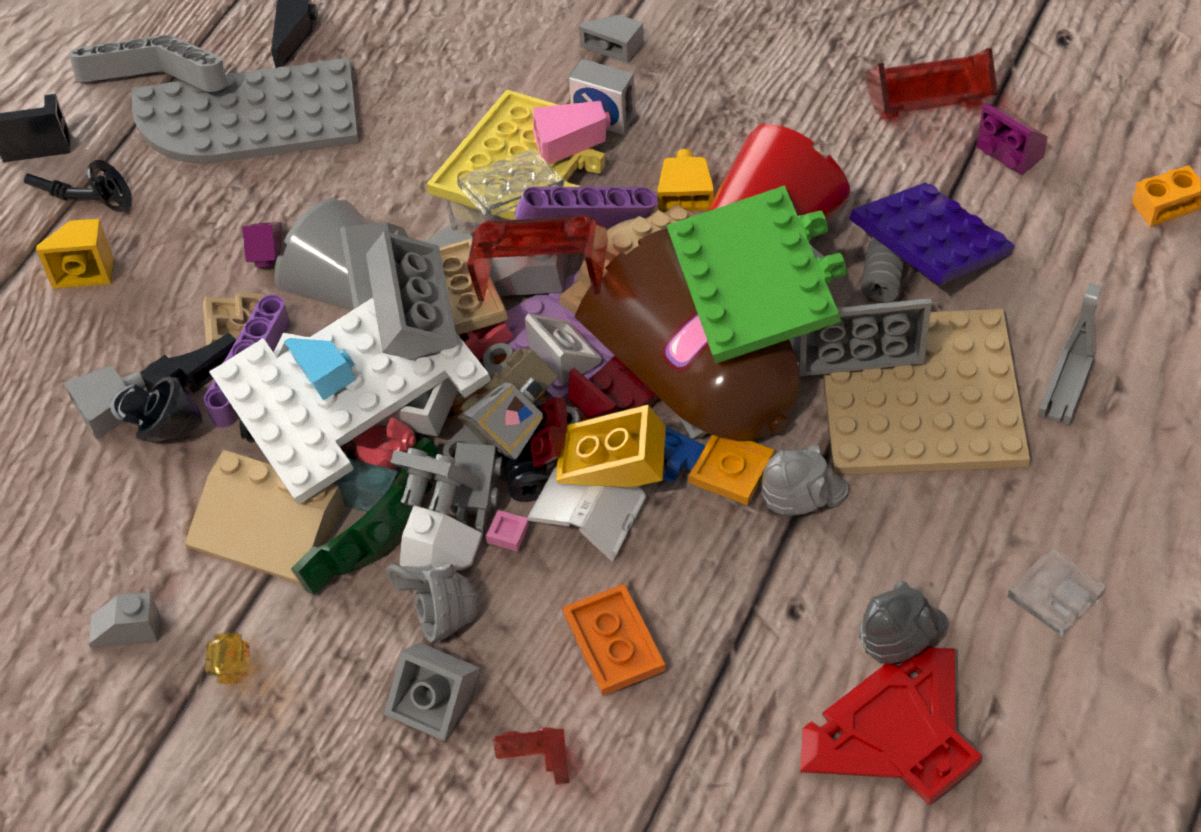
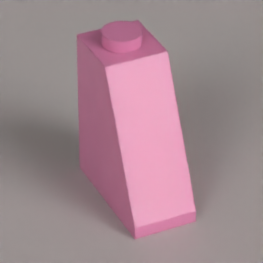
[533,101,610,166]

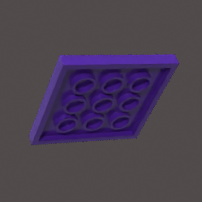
[849,182,1015,285]

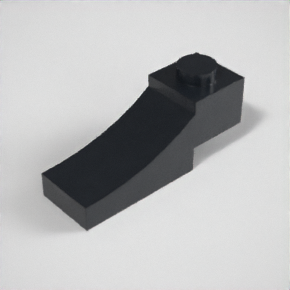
[140,333,236,393]

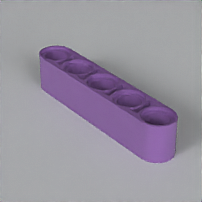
[514,187,658,227]
[204,294,290,428]

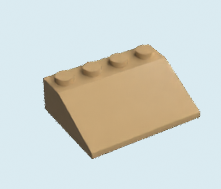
[185,450,345,585]

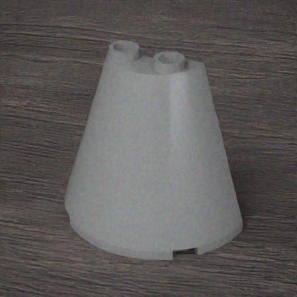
[274,198,369,310]

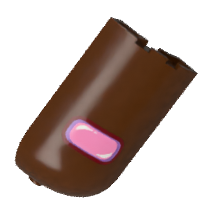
[574,228,799,440]

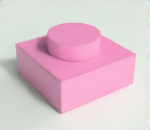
[486,510,530,552]

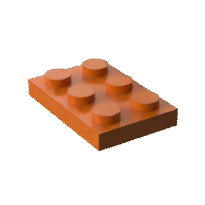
[562,584,666,696]

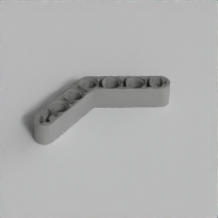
[69,35,227,92]

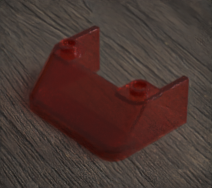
[864,48,998,120]
[467,215,608,301]

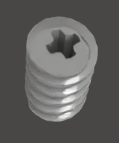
[860,238,904,303]

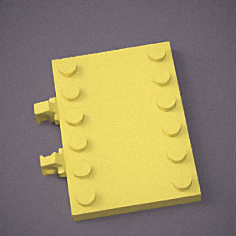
[426,89,607,222]

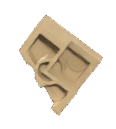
[203,292,265,345]

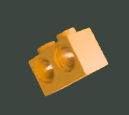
[1132,165,1201,227]

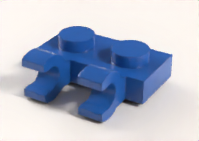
[662,427,705,484]

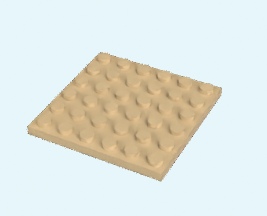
[823,309,1030,475]

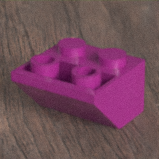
[977,103,1048,176]

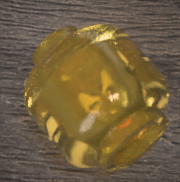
[205,633,250,684]

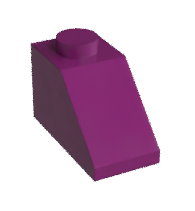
[242,222,282,267]

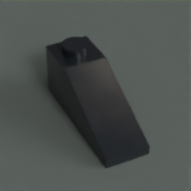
[271,0,318,68]

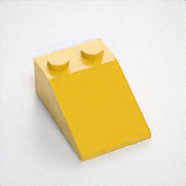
[556,405,666,487]

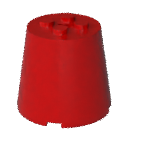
[707,124,851,238]

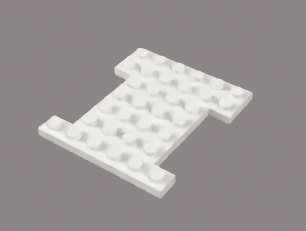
[210,298,491,505]

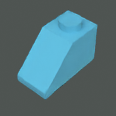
[284,338,356,400]

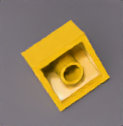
[36,219,114,289]

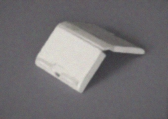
[527,464,646,561]

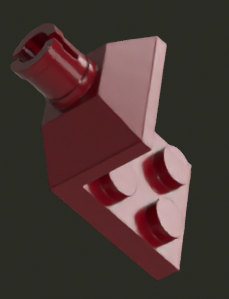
[567,356,659,425]

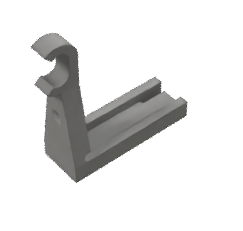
[1038,283,1102,425]

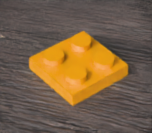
[688,435,775,506]

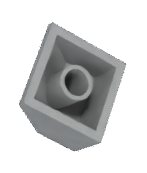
[384,643,480,741]

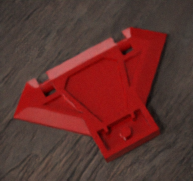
[800,647,982,805]

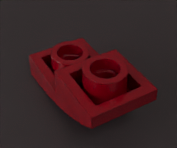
[530,397,567,468]

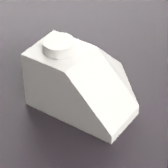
[399,505,483,571]

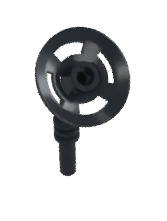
[24,160,132,212]

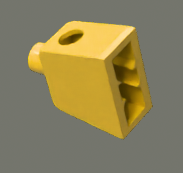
[657,149,714,212]

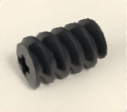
[502,431,548,502]

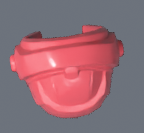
[352,418,416,475]

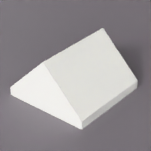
[525,313,603,385]

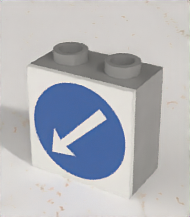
[568,59,636,135]

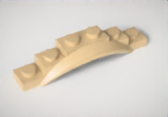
[559,204,695,314]

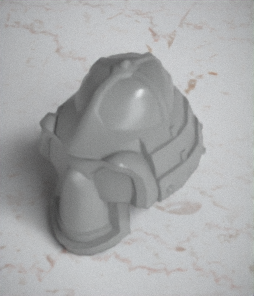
[761,445,849,516]
[386,562,478,643]

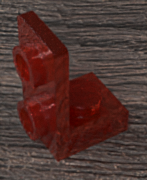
[493,727,569,785]

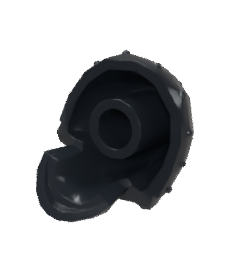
[110,376,203,443]

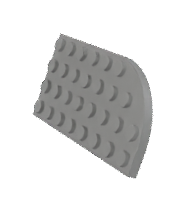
[132,58,359,163]

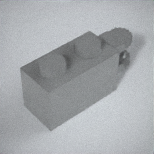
[450,442,504,538]

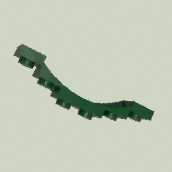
[291,438,440,595]

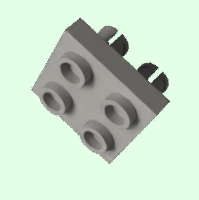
[390,448,481,515]

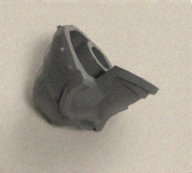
[859,581,947,665]

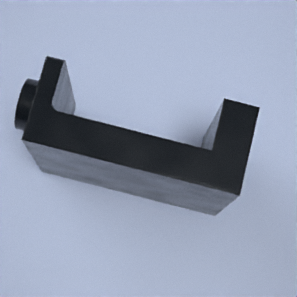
[0,94,71,163]

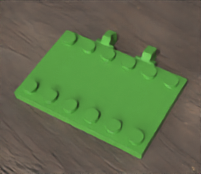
[666,186,847,364]

